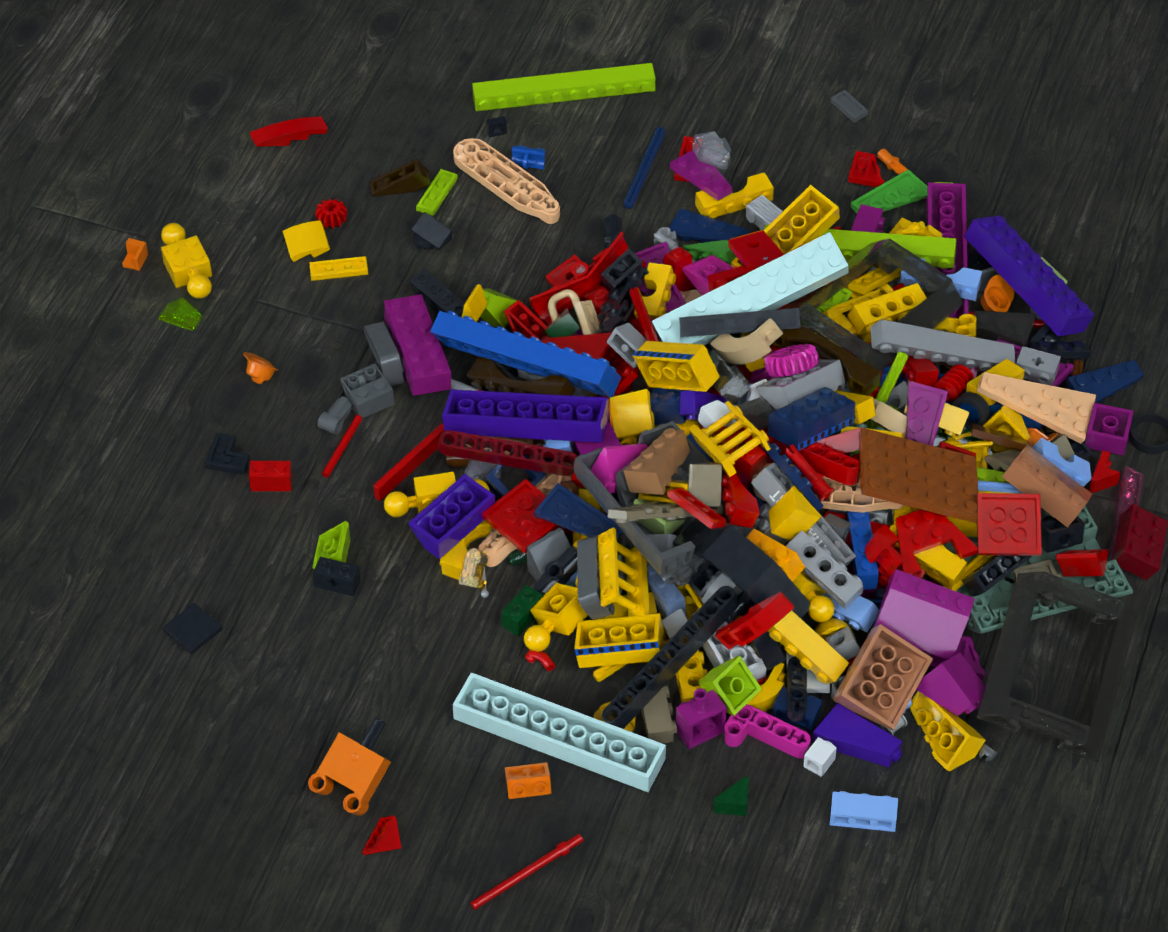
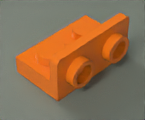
[505,762,551,799]

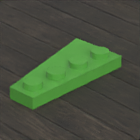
[851,169,927,213]

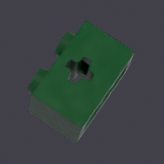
[501,585,543,637]

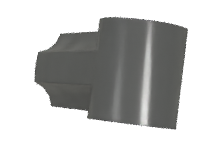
[317,396,353,435]

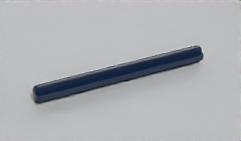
[623,127,665,209]

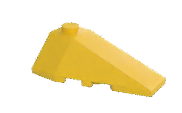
[910,691,986,771]

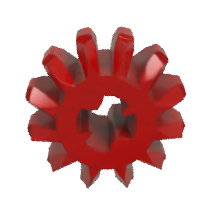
[315,198,347,229]

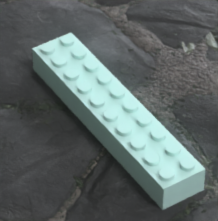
[652,232,849,345]
[453,673,666,792]

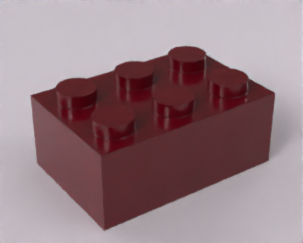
[1112,504,1168,580]

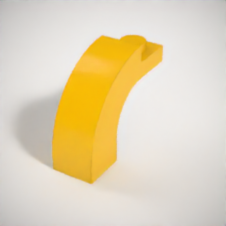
[727,663,787,713]

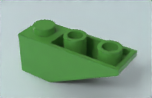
[683,240,737,266]

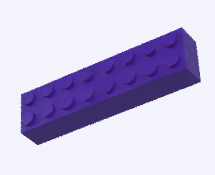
[964,215,1095,336]
[442,389,610,443]

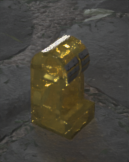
[459,548,488,589]

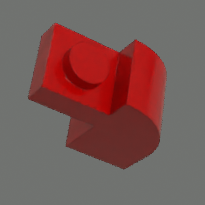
[865,525,905,575]

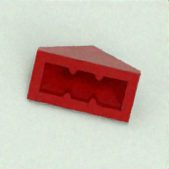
[361,815,401,855]

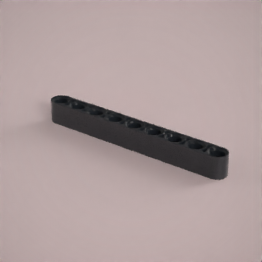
[602,586,739,729]

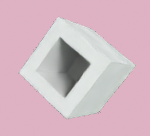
[803,737,837,777]

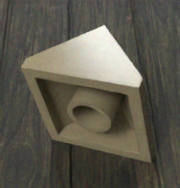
[689,462,722,506]

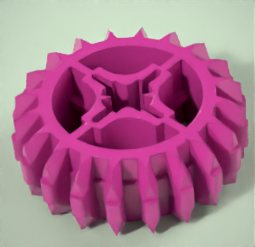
[764,344,819,377]

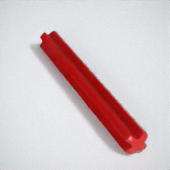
[629,287,659,342]

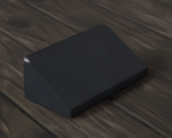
[412,212,452,250]

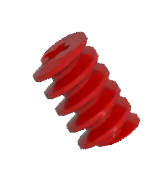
[934,364,974,402]

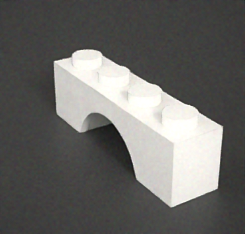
[698,379,775,429]

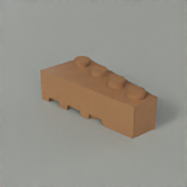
[623,428,690,495]

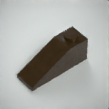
[370,159,430,197]

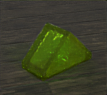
[159,297,202,331]

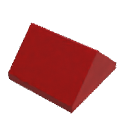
[1056,549,1108,577]

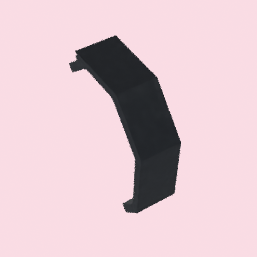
[673,518,811,622]

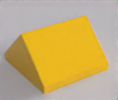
[768,485,822,541]

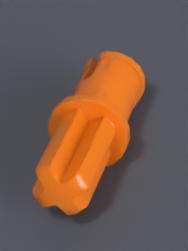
[877,149,908,175]

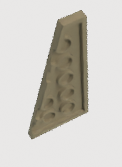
[608,501,723,523]

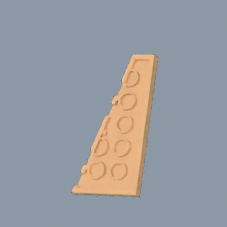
[977,372,1096,444]

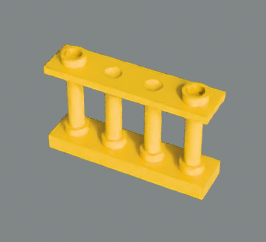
[688,401,771,477]
[598,527,650,616]

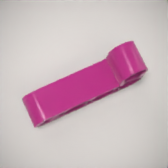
[724,704,811,758]

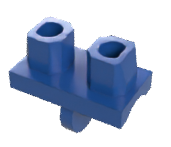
[511,145,546,169]

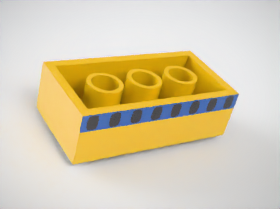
[632,341,720,392]
[575,613,664,668]

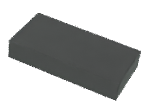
[831,90,868,122]

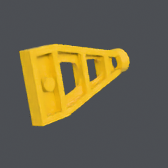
[818,284,893,340]

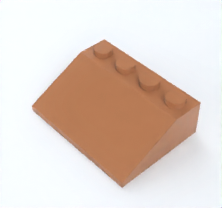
[1002,444,1092,528]
[833,624,933,730]

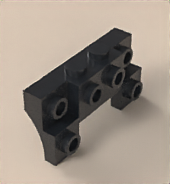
[596,267,649,334]

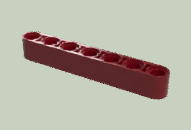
[438,430,577,476]

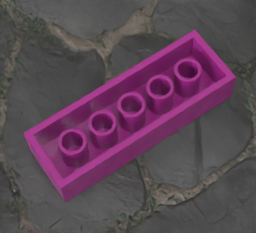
[384,294,451,396]

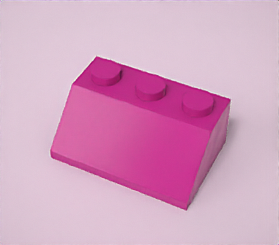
[590,443,648,493]

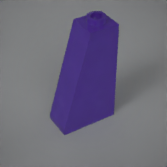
[813,703,902,767]

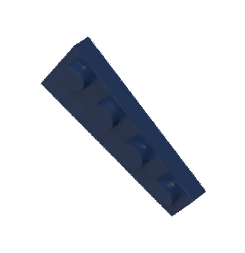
[669,208,750,243]
[1066,360,1144,404]
[760,441,824,511]

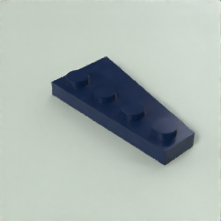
[533,483,623,540]

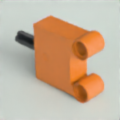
[308,717,391,816]

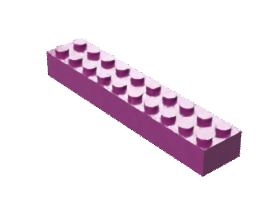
[926,182,968,319]

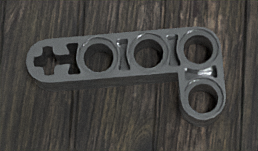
[364,322,404,386]
[577,535,614,620]

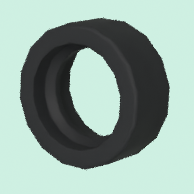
[951,392,990,429]

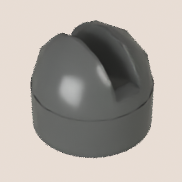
[978,744,997,762]

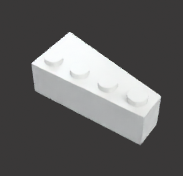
[693,613,766,680]

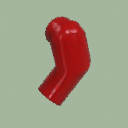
[525,649,556,671]

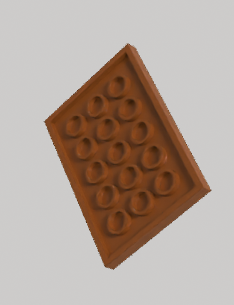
[859,428,979,523]

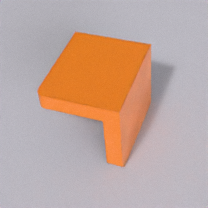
[122,238,148,271]

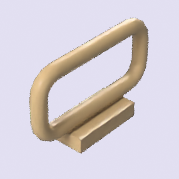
[548,289,599,335]

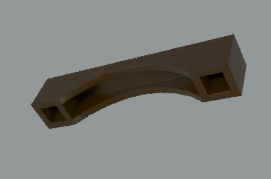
[772,324,881,396]
[467,357,576,396]

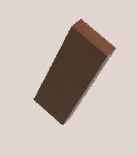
[970,423,1031,452]

